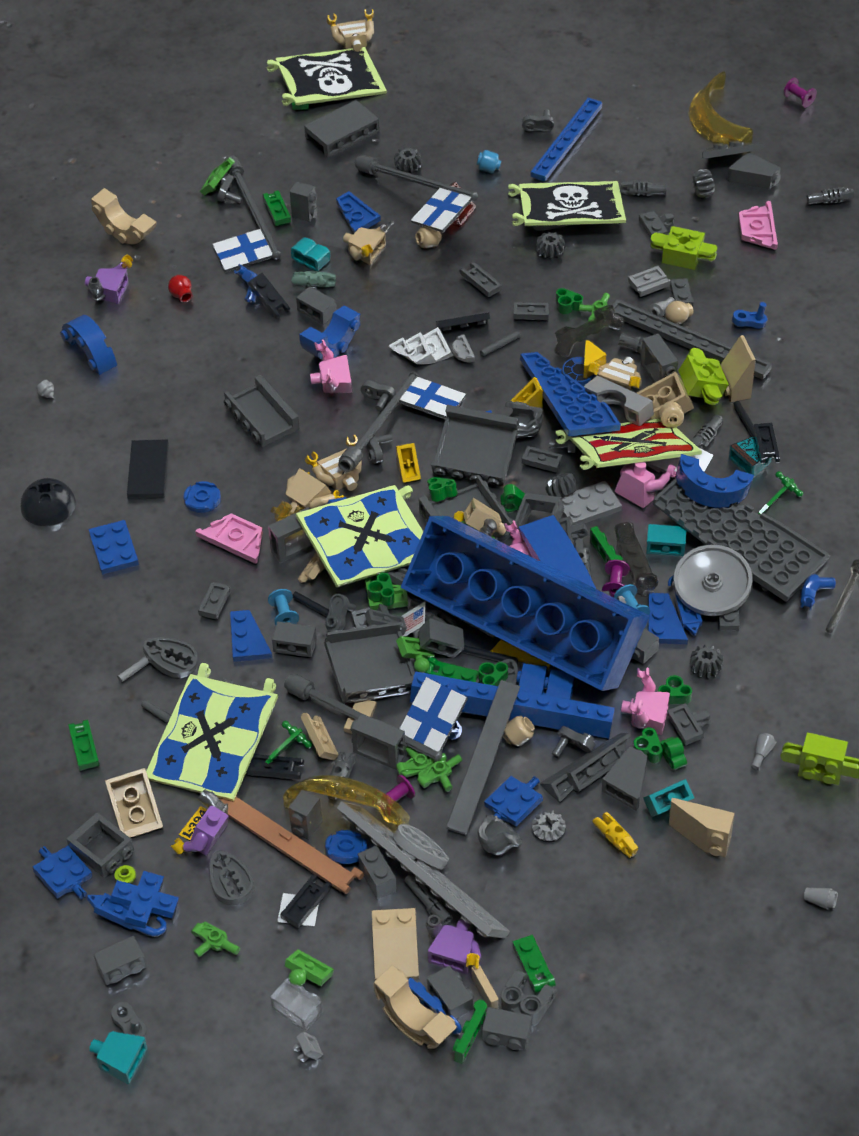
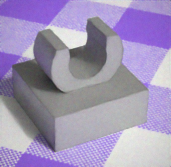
[293,1032,323,1062]

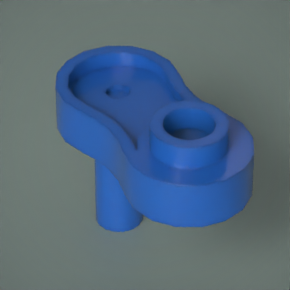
[732,302,767,329]

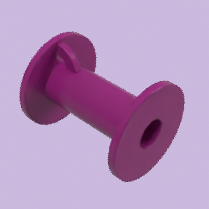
[784,77,817,108]
[602,560,630,598]
[373,775,415,816]

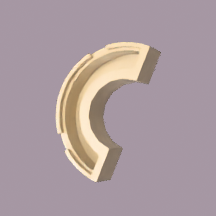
[91,188,157,244]
[374,965,457,1049]

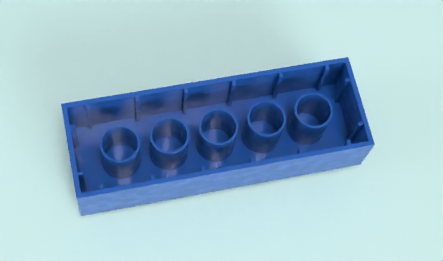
[400,516,650,691]

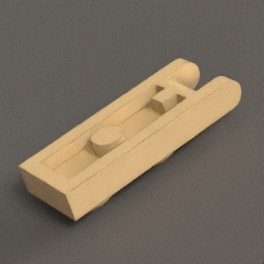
[298,552,325,583]
[301,713,339,760]

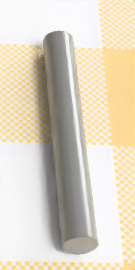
[117,656,150,682]

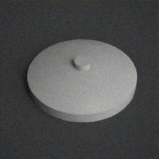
[674,545,752,616]

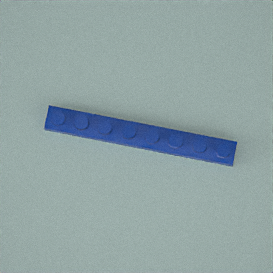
[531,98,602,181]

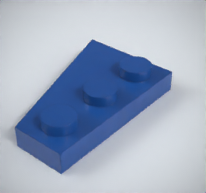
[336,191,381,233]
[648,593,688,645]
[230,610,273,662]

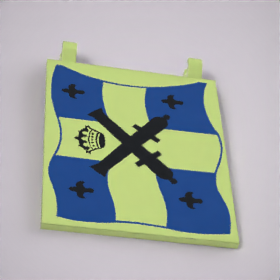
[295,485,423,587]
[146,663,278,801]

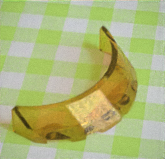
[689,71,753,144]
[283,775,410,828]

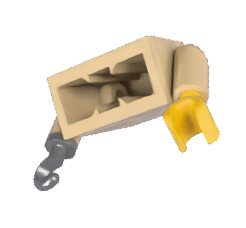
[343,221,394,265]

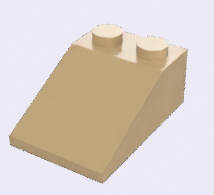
[721,335,756,402]
[637,372,694,420]
[105,768,163,838]
[669,798,735,857]
[372,908,419,981]

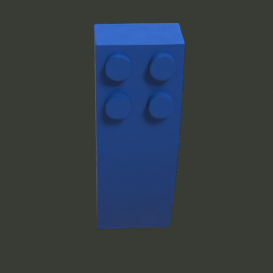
[518,515,596,589]

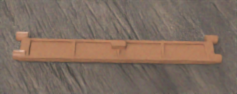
[220,797,364,894]

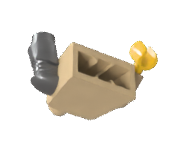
[454,498,506,537]

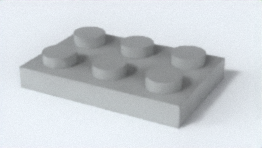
[561,481,622,525]

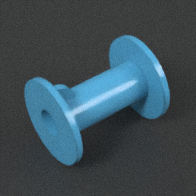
[614,584,650,615]
[268,589,299,625]

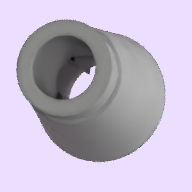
[804,888,838,909]

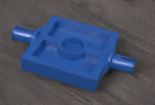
[484,776,543,826]
[33,846,92,899]

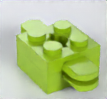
[650,226,717,270]
[678,348,729,405]
[780,732,859,785]

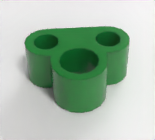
[556,288,583,314]
[427,477,458,502]
[500,484,525,512]
[368,573,395,606]
[479,662,508,686]
[658,675,692,704]
[633,727,662,763]
[660,737,687,770]

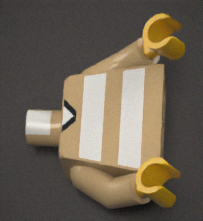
[327,9,374,52]
[587,357,642,391]
[305,435,362,491]

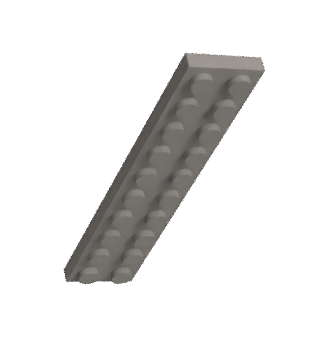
[337,801,510,939]

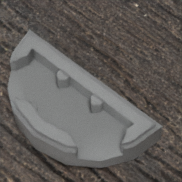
[452,334,475,362]

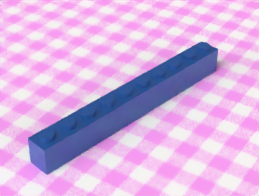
[410,671,615,739]

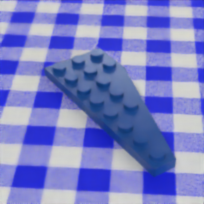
[520,352,621,437]

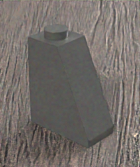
[728,152,781,189]
[602,746,647,811]

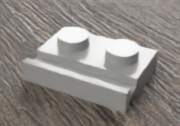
[628,266,671,297]

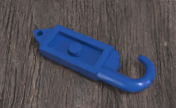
[668,575,702,636]
[87,893,167,937]
[407,978,462,1035]

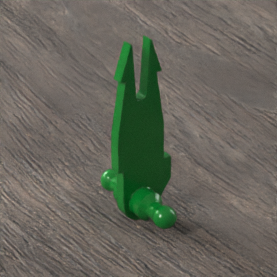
[758,471,803,515]
[265,721,312,764]

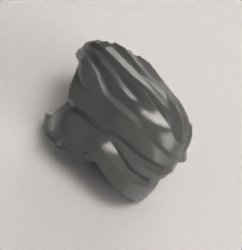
[505,401,543,438]

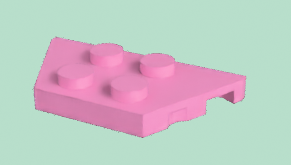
[738,201,778,249]
[195,513,263,564]

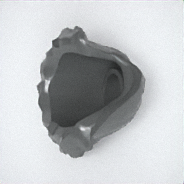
[477,815,522,856]

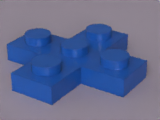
[110,871,179,928]

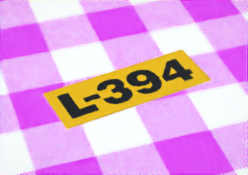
[179,806,208,840]

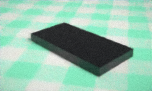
[127,439,169,499]

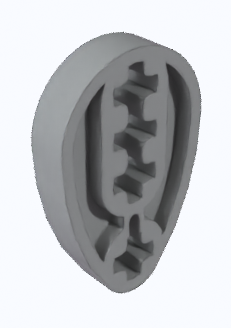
[393,824,449,869]

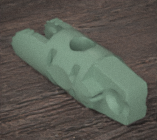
[291,271,336,287]

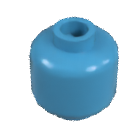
[476,150,501,174]

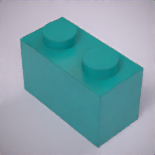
[646,524,686,556]
[643,779,695,817]

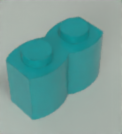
[291,238,330,271]

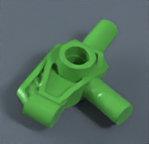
[579,293,610,325]
[396,746,447,777]
[417,754,462,792]
[191,922,240,958]

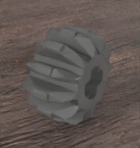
[394,147,422,173]
[692,169,715,198]
[536,232,565,259]
[545,473,577,497]
[690,645,724,678]

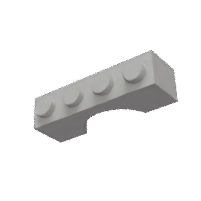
[583,375,654,426]

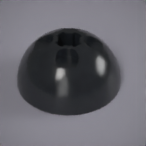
[20,478,76,526]

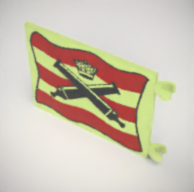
[556,419,702,470]

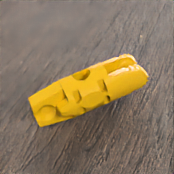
[592,812,638,858]

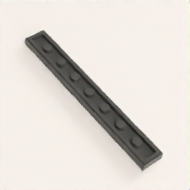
[447,680,520,836]

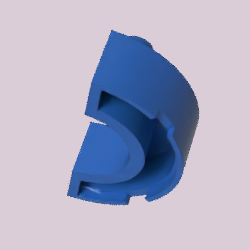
[299,305,361,359]
[60,315,117,375]
[676,454,754,508]

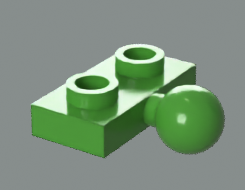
[396,636,435,673]
[285,949,334,987]

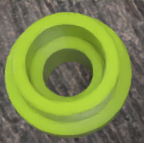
[114,865,136,884]

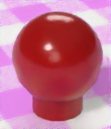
[168,275,193,302]

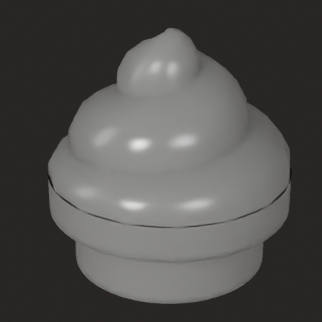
[36,380,54,398]

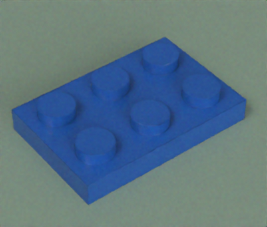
[88,520,139,575]

